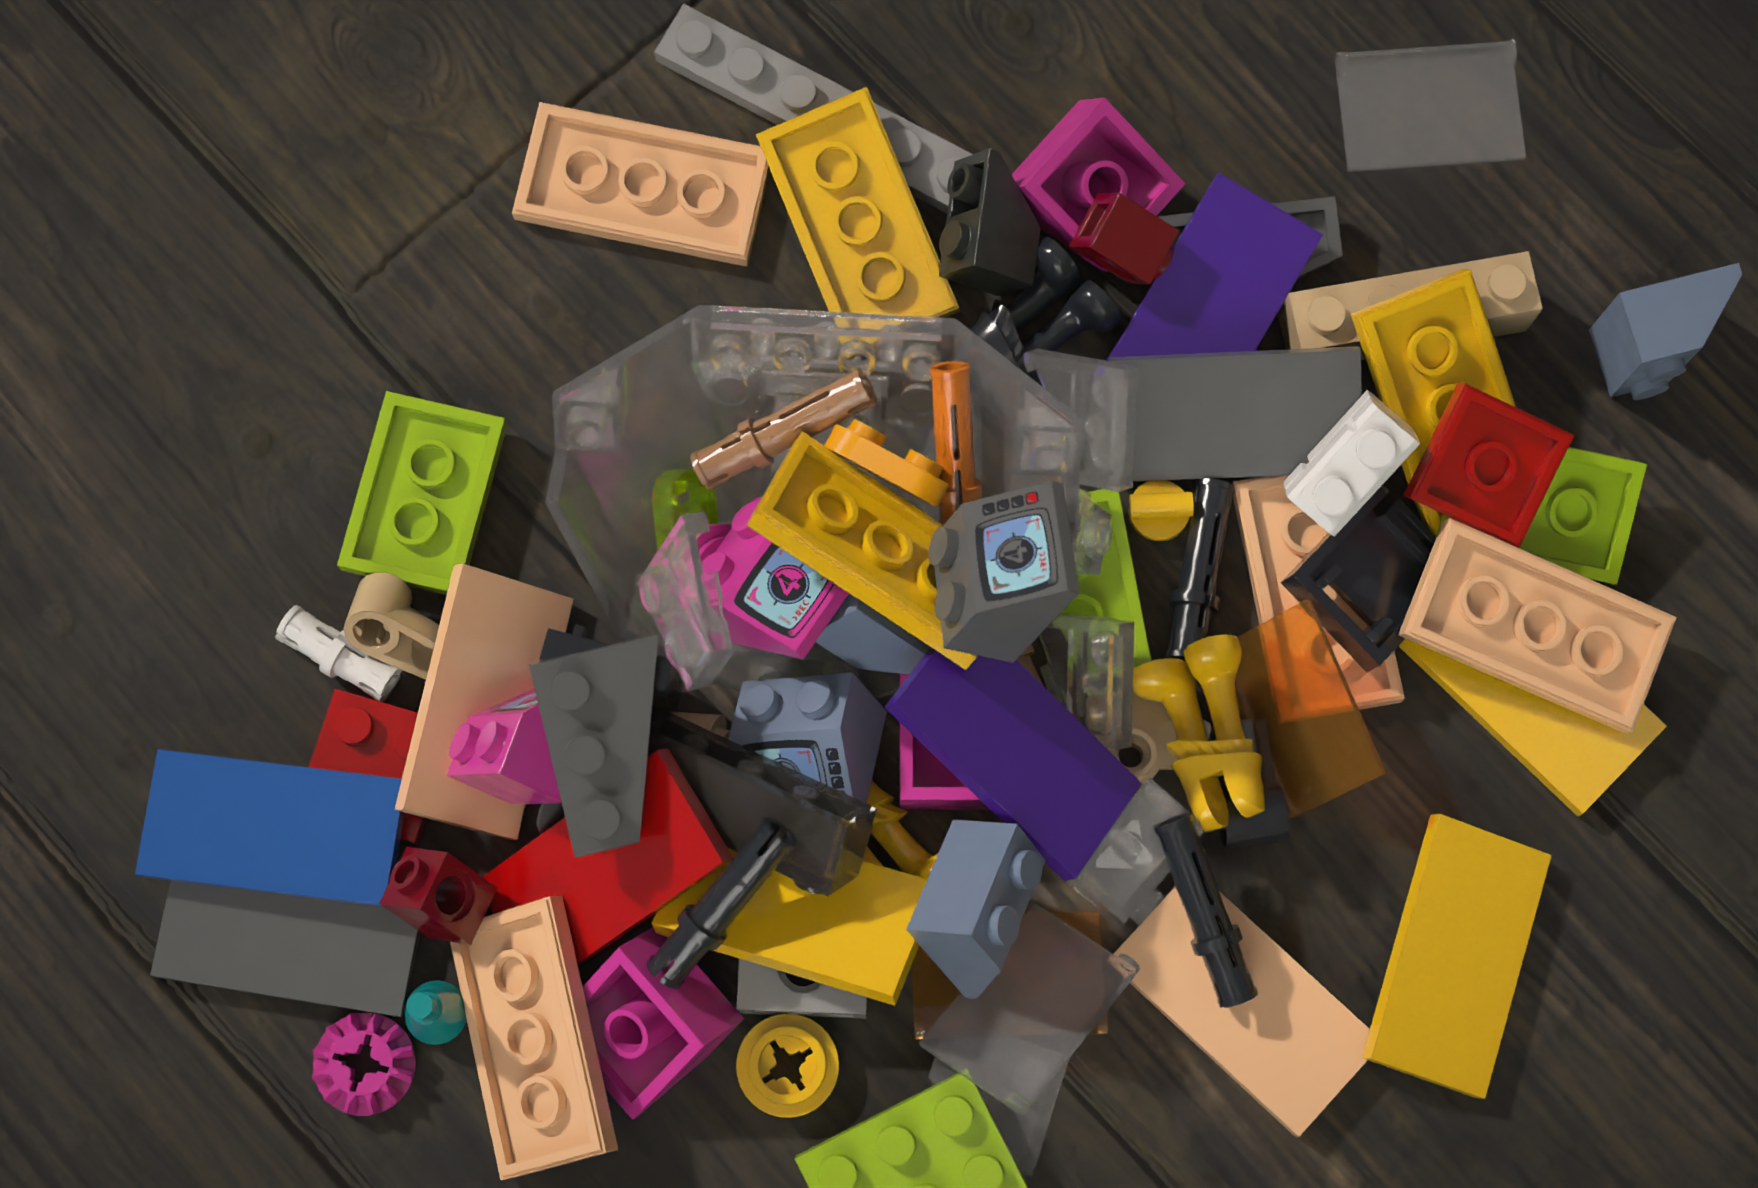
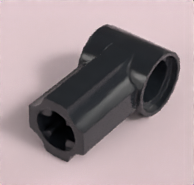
[1211,719,1290,849]

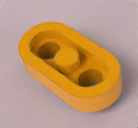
[824,418,949,508]

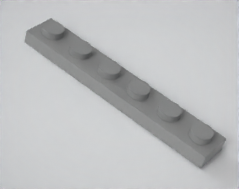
[654,4,973,214]

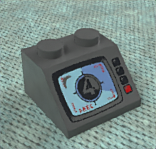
[929,481,1079,663]

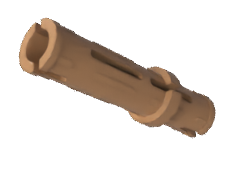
[690,368,878,490]

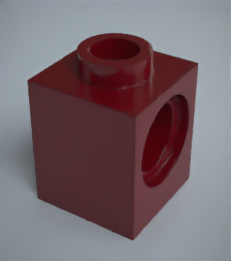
[1069,193,1180,284]
[379,847,497,945]

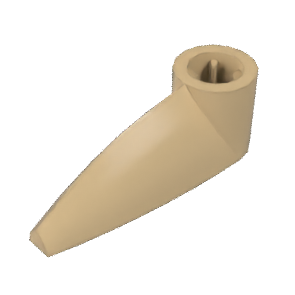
[343,573,439,679]

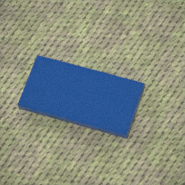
[135,749,405,907]

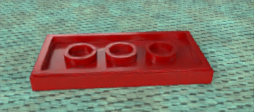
[483,748,733,967]

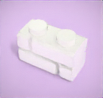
[1283,390,1420,537]

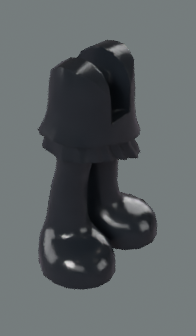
[943,236,1122,413]

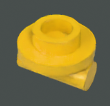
[1128,480,1194,541]

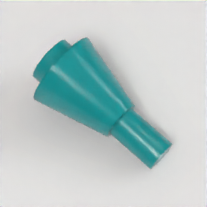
[404,981,467,1045]

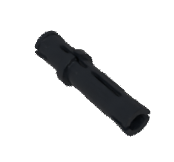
[1165,478,1235,662]
[1153,813,1258,1008]
[646,817,798,989]

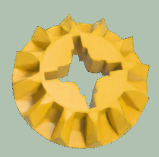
[736,1014,839,1118]

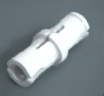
[275,605,402,702]

